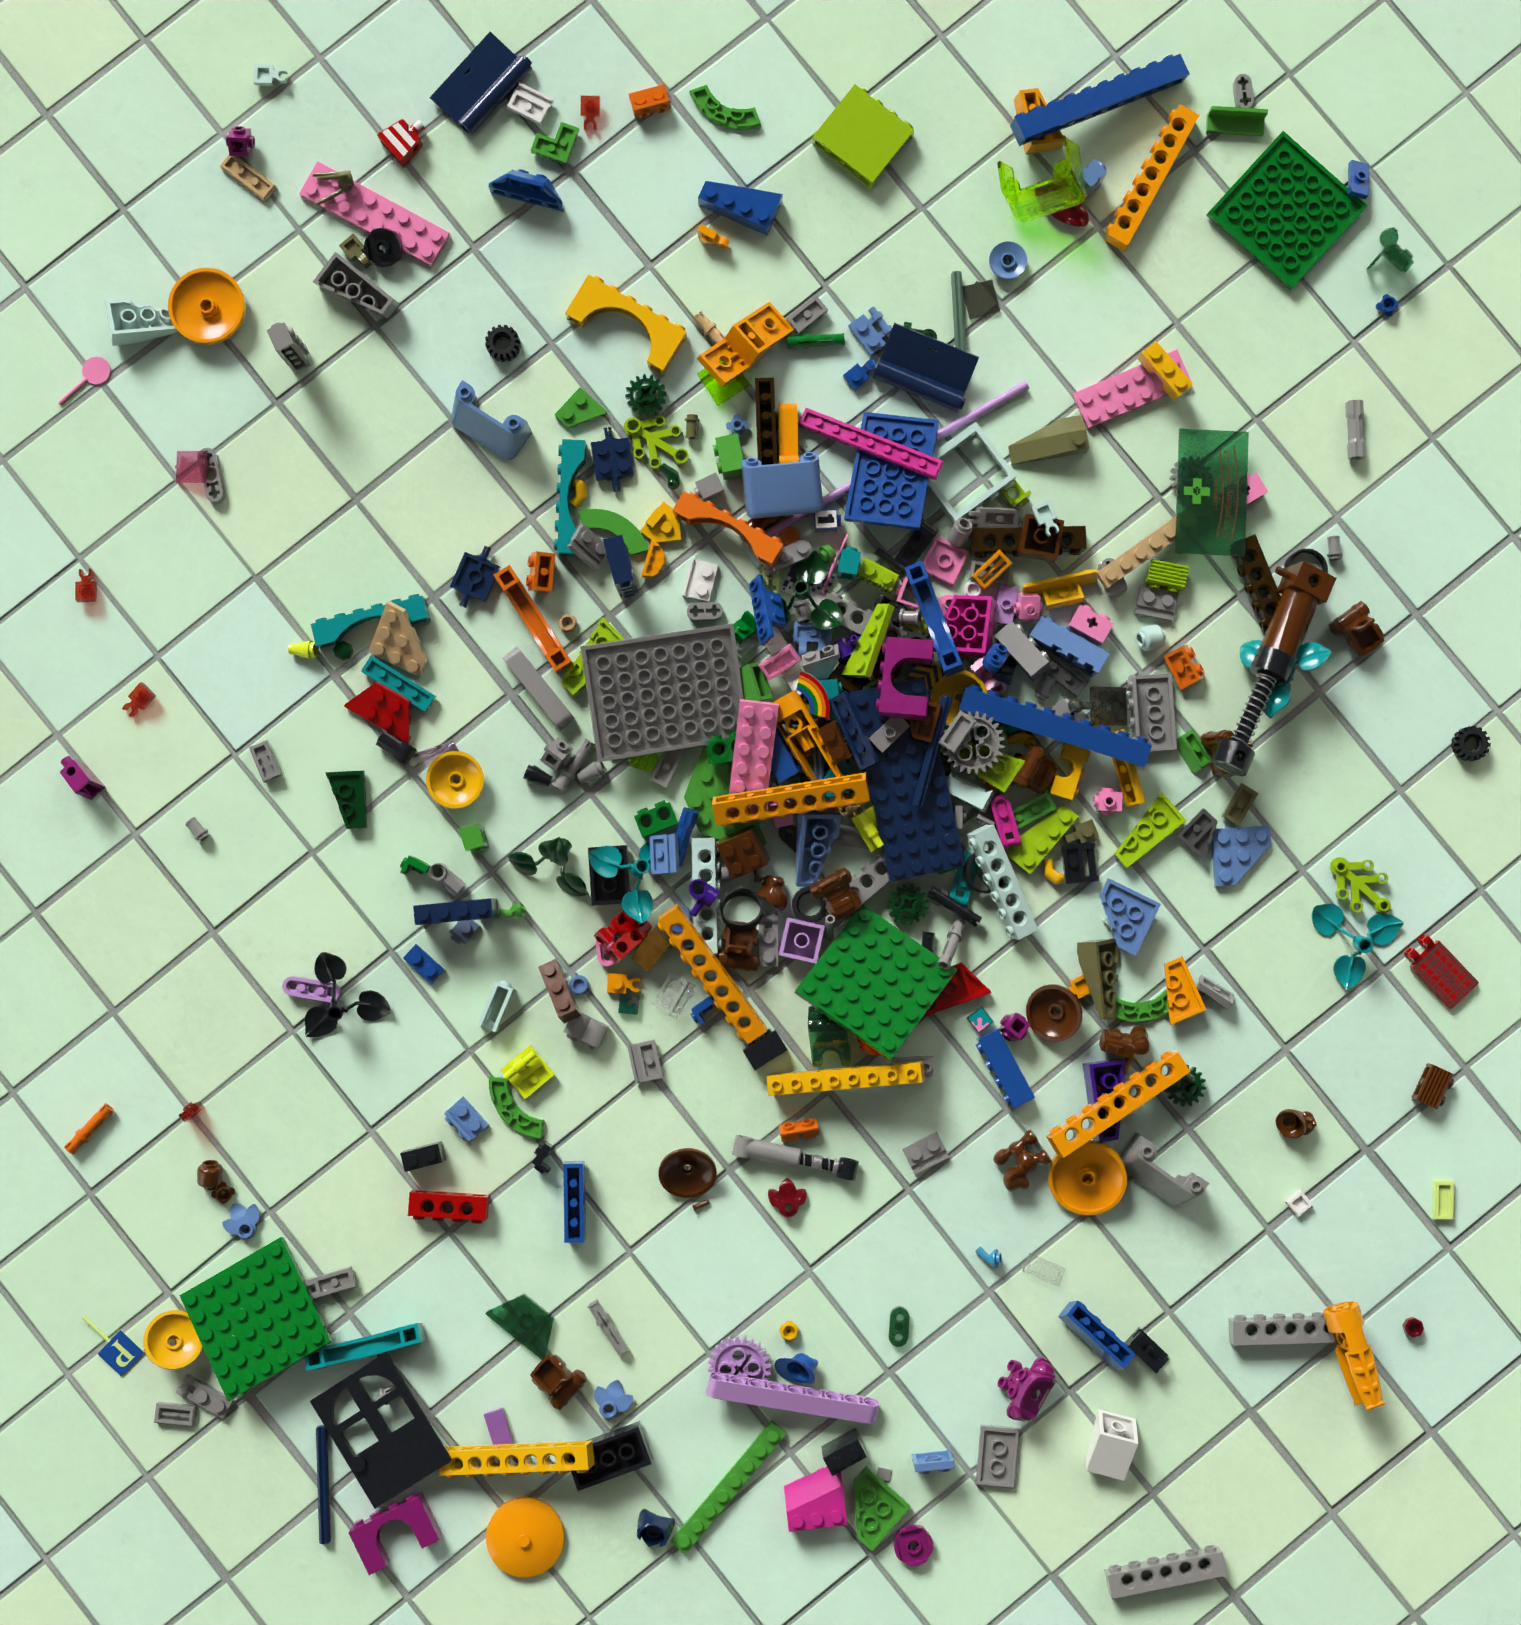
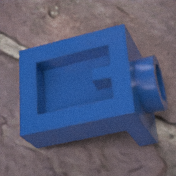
[690,995,714,1025]

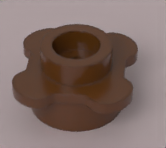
[211,1182,235,1204]

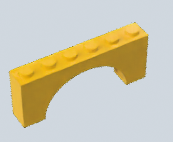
[565,274,687,375]

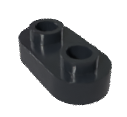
[778,824,796,853]

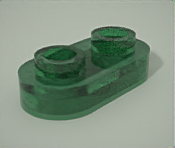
[888,1306,910,1347]

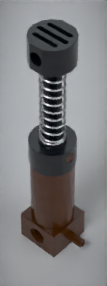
[1211,561,1337,776]

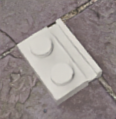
[507,82,554,125]
[682,558,718,602]

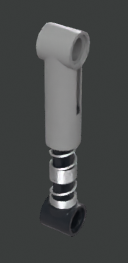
[732,1135,859,1181]

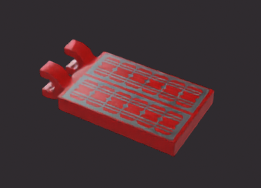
[1404,935,1479,1009]

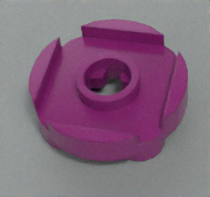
[894,1524,933,1566]

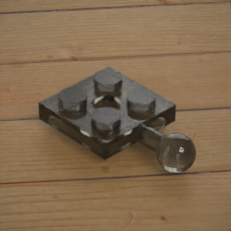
[1068,686,1127,726]

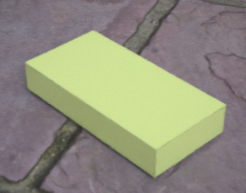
[1432,1180,1454,1220]

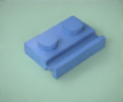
[649,834,680,875]

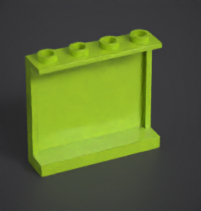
[812,84,914,189]

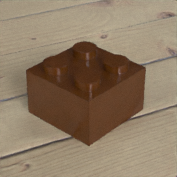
[1017,514,1064,562]
[716,825,770,879]

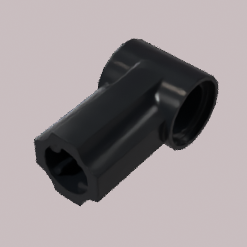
[376,731,417,766]

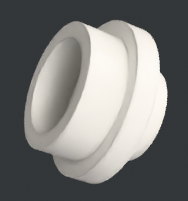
[963,581,982,596]

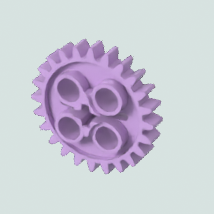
[708,1335,771,1380]

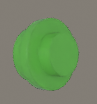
[819,544,836,563]

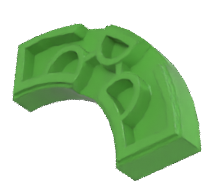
[689,85,761,130]
[578,509,649,556]
[1114,989,1168,1022]
[489,1077,544,1139]

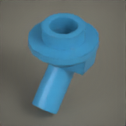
[975,1246,1002,1269]

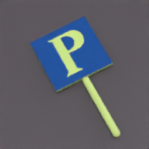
[82,1315,145,1376]

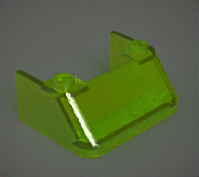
[997,138,1086,222]

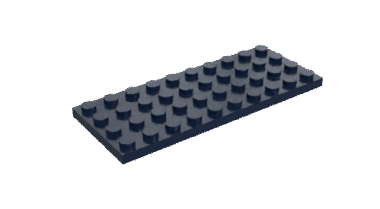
[848,677,965,882]

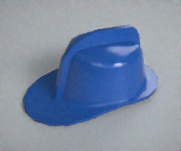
[774,1353,818,1385]

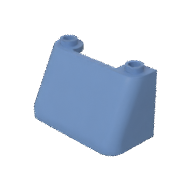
[451,380,532,460]
[741,452,823,518]

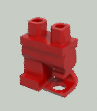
[593,911,652,964]

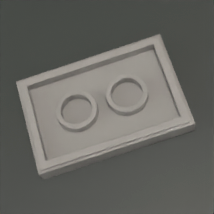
[975,1424,1020,1489]

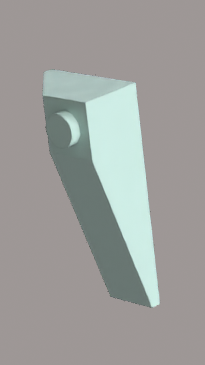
[105,299,179,346]

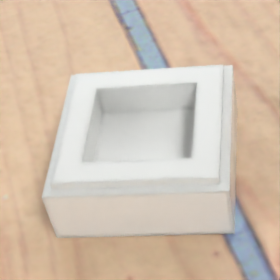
[1285,1189,1314,1217]

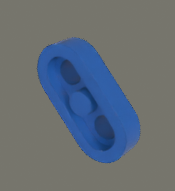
[982,643,1009,673]

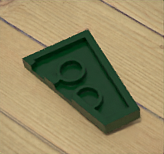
[325,770,367,829]

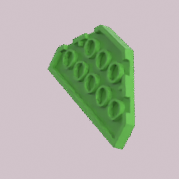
[684,744,767,845]

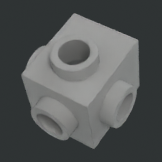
[540,737,574,772]

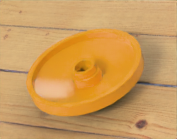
[168,268,246,345]
[1048,1140,1127,1215]
[486,1496,565,1578]

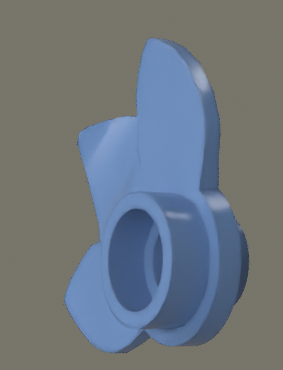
[222,1203,260,1239]
[594,1380,633,1419]

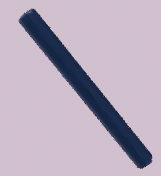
[912,695,952,808]
[316,1425,331,1544]

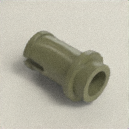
[685,414,700,439]

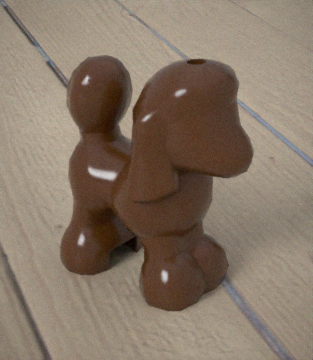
[993,1129,1052,1192]

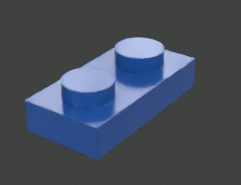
[403,944,445,984]

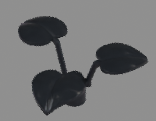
[305,952,391,1037]

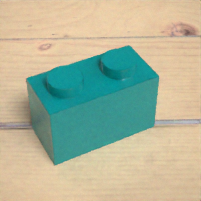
[837,547,861,581]

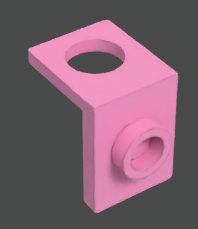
[895,577,919,611]

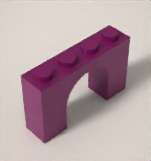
[876,637,934,721]
[348,1492,442,1575]

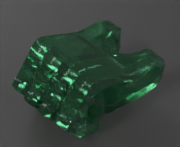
[808,1006,851,1067]

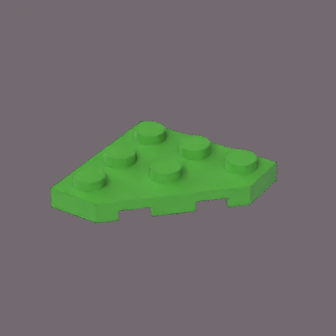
[854,1466,911,1551]

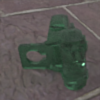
[1366,227,1414,273]

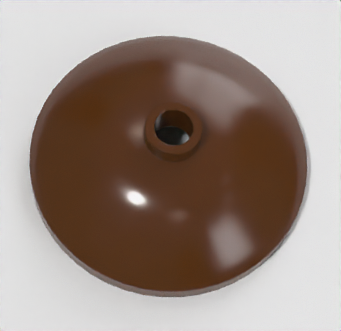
[1026,984,1082,1042]
[658,1148,717,1198]

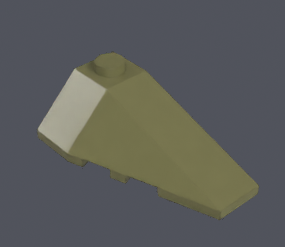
[1008,415,1089,465]
[1077,938,1120,1019]

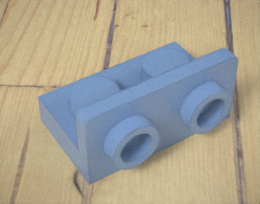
[444,1096,489,1142]

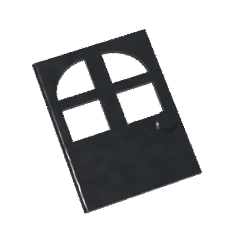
[310,1352,452,1509]

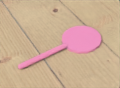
[58,357,111,405]
[821,534,848,594]

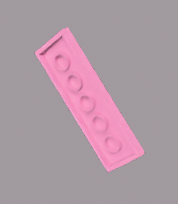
[1072,350,1192,430]
[729,699,779,812]

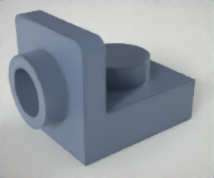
[449,920,480,944]

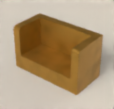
[631,925,671,972]

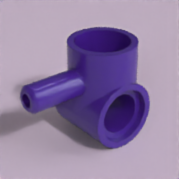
[832,635,860,664]
[689,879,720,917]

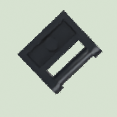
[1061,843,1100,884]

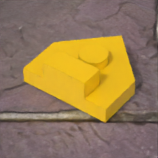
[640,501,682,543]

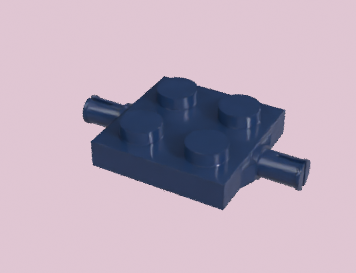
[591,427,634,492]
[450,546,501,608]

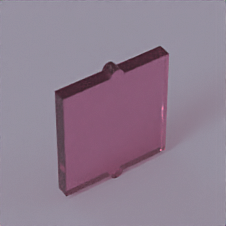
[175,451,209,483]

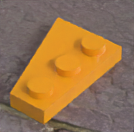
[1164,956,1206,1025]

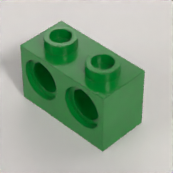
[705,732,736,765]
[634,800,679,838]

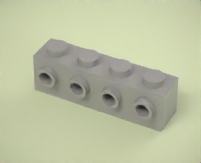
[267,322,311,372]

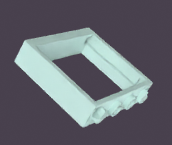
[928,422,1017,524]

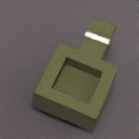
[339,234,372,269]
[1063,819,1099,844]

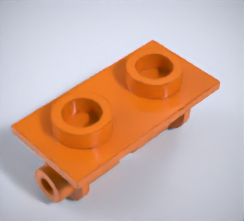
[779,1118,820,1143]

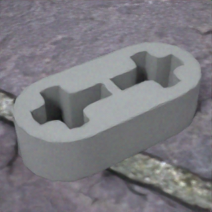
[1233,74,1254,108]
[687,602,723,621]

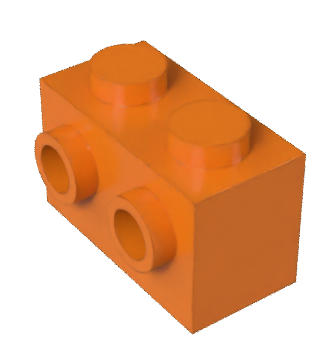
[526,551,555,593]

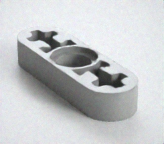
[198,448,225,503]

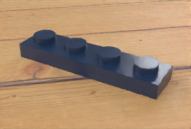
[829,691,879,771]

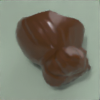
[756,875,787,911]
[1275,1109,1317,1138]

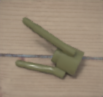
[312,170,354,206]

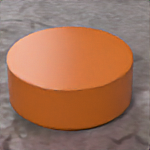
[781,527,800,546]

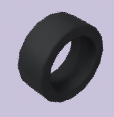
[792,886,827,923]

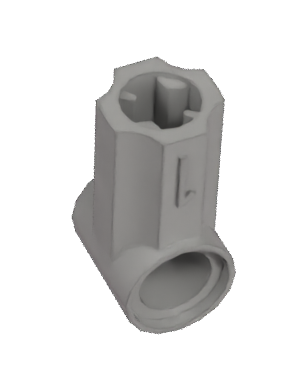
[429,863,466,897]

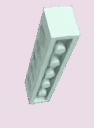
[967,825,1038,940]
[692,838,721,954]

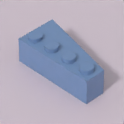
[1027,616,1110,677]

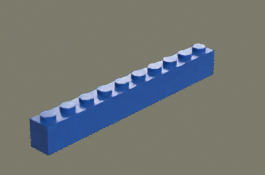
[1010,54,1190,146]
[958,684,1152,767]

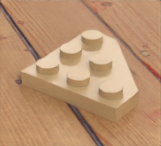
[368,601,428,677]

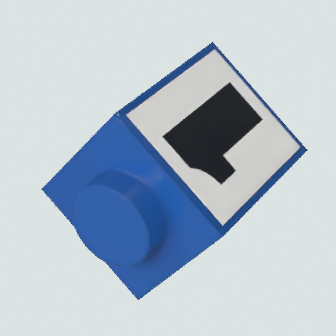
[814,509,841,533]

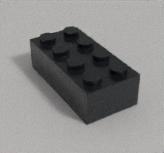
[569,1421,653,1491]

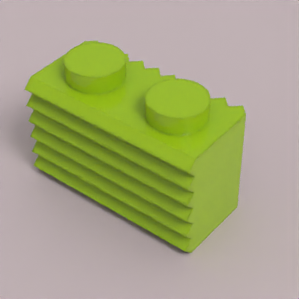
[857,557,899,594]
[1144,559,1189,593]

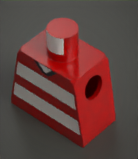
[377,119,425,168]

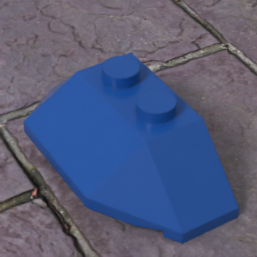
[488,169,564,212]

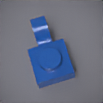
[843,358,876,391]

